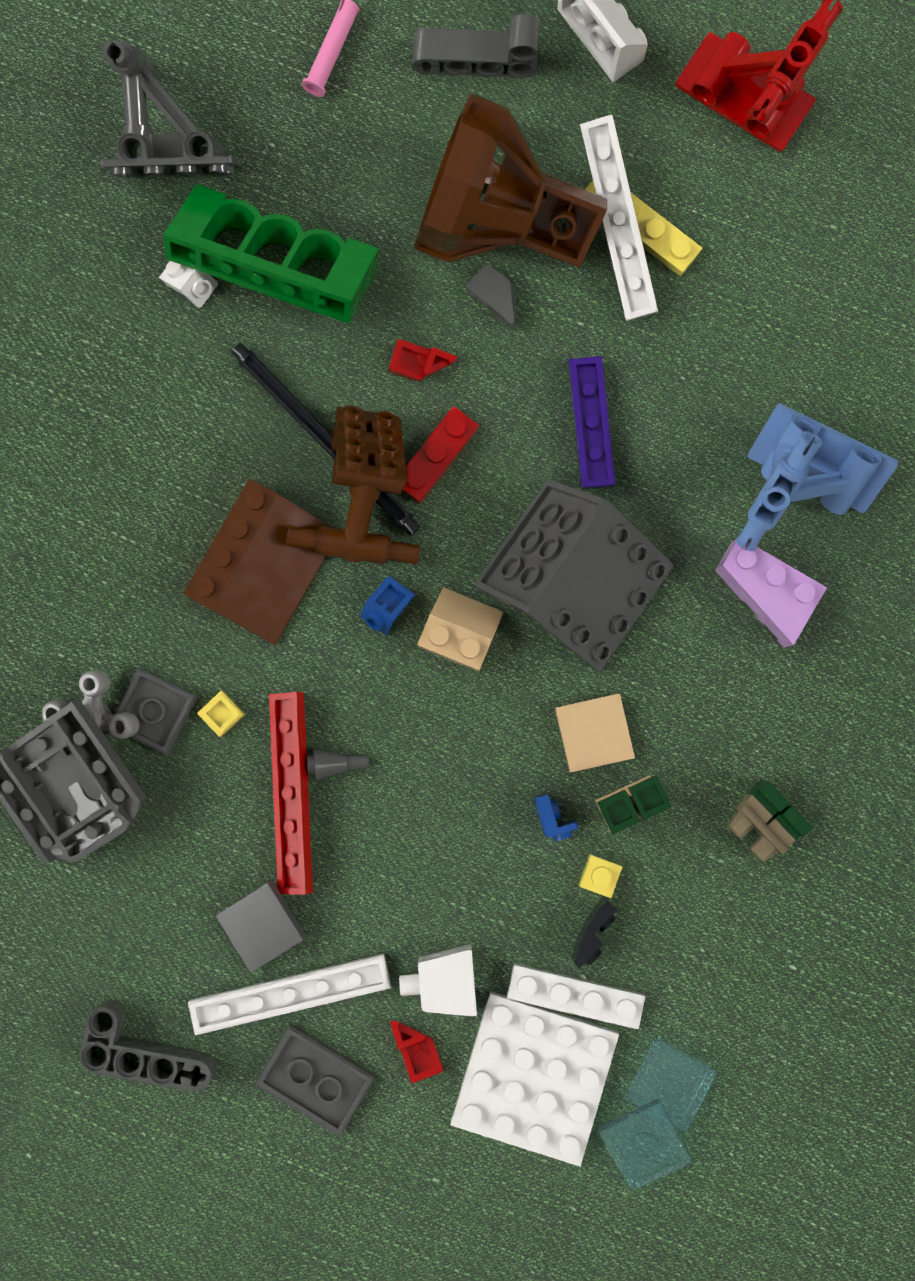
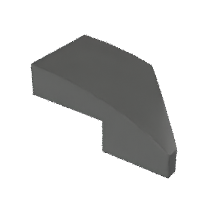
[465,263,517,330]

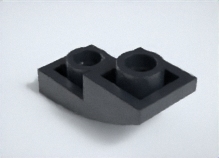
[572,897,617,969]

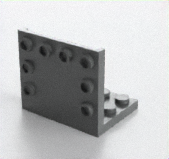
[474,479,674,672]

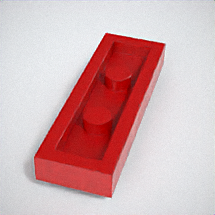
[402,406,479,504]

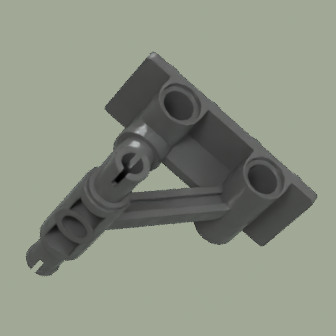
[100,40,243,177]

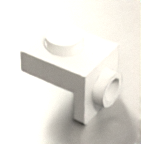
[159,261,218,308]

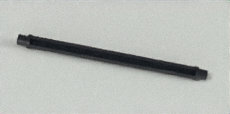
[231,343,421,537]

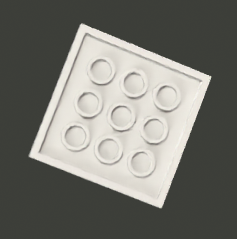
[451,991,619,1167]

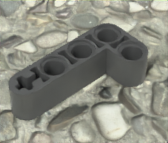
[412,14,539,78]
[80,1000,217,1092]

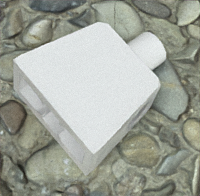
[399,945,477,1016]

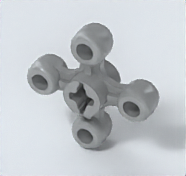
[42,670,139,739]

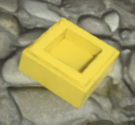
[197,690,245,737]

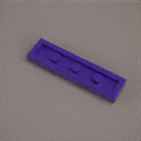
[568,356,615,490]

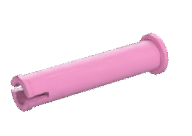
[301,0,360,97]

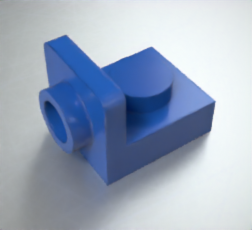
[360,575,415,635]
[533,793,579,841]

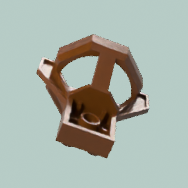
[414,94,607,268]

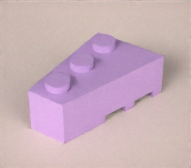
[715,539,827,648]

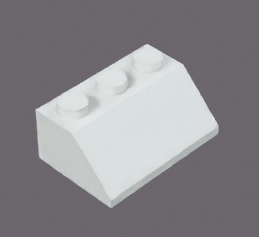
[557,0,648,82]

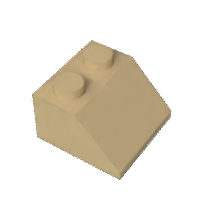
[417,587,504,672]

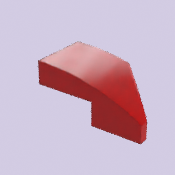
[387,339,457,382]
[390,1020,444,1084]

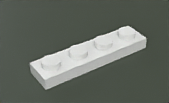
[507,963,646,1029]

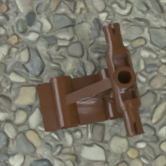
[285,405,420,565]

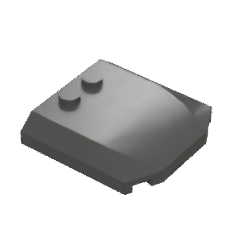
[0,698,146,864]

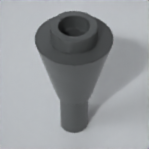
[307,748,369,781]

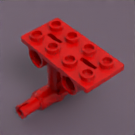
[675,0,843,152]

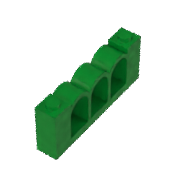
[163,184,379,324]

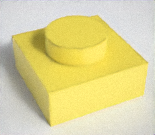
[579,854,622,898]

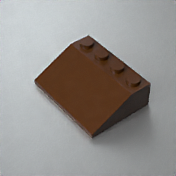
[183,478,331,645]

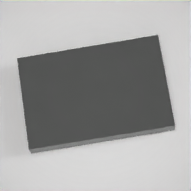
[254,1023,376,1137]

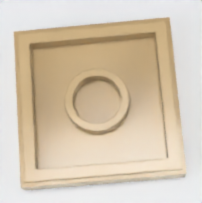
[555,693,635,773]

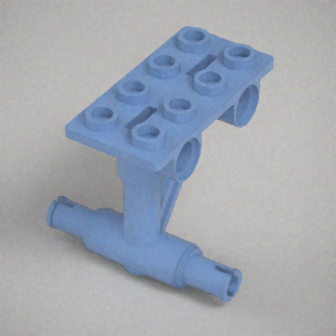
[736,403,898,551]

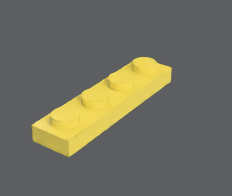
[585,181,702,277]

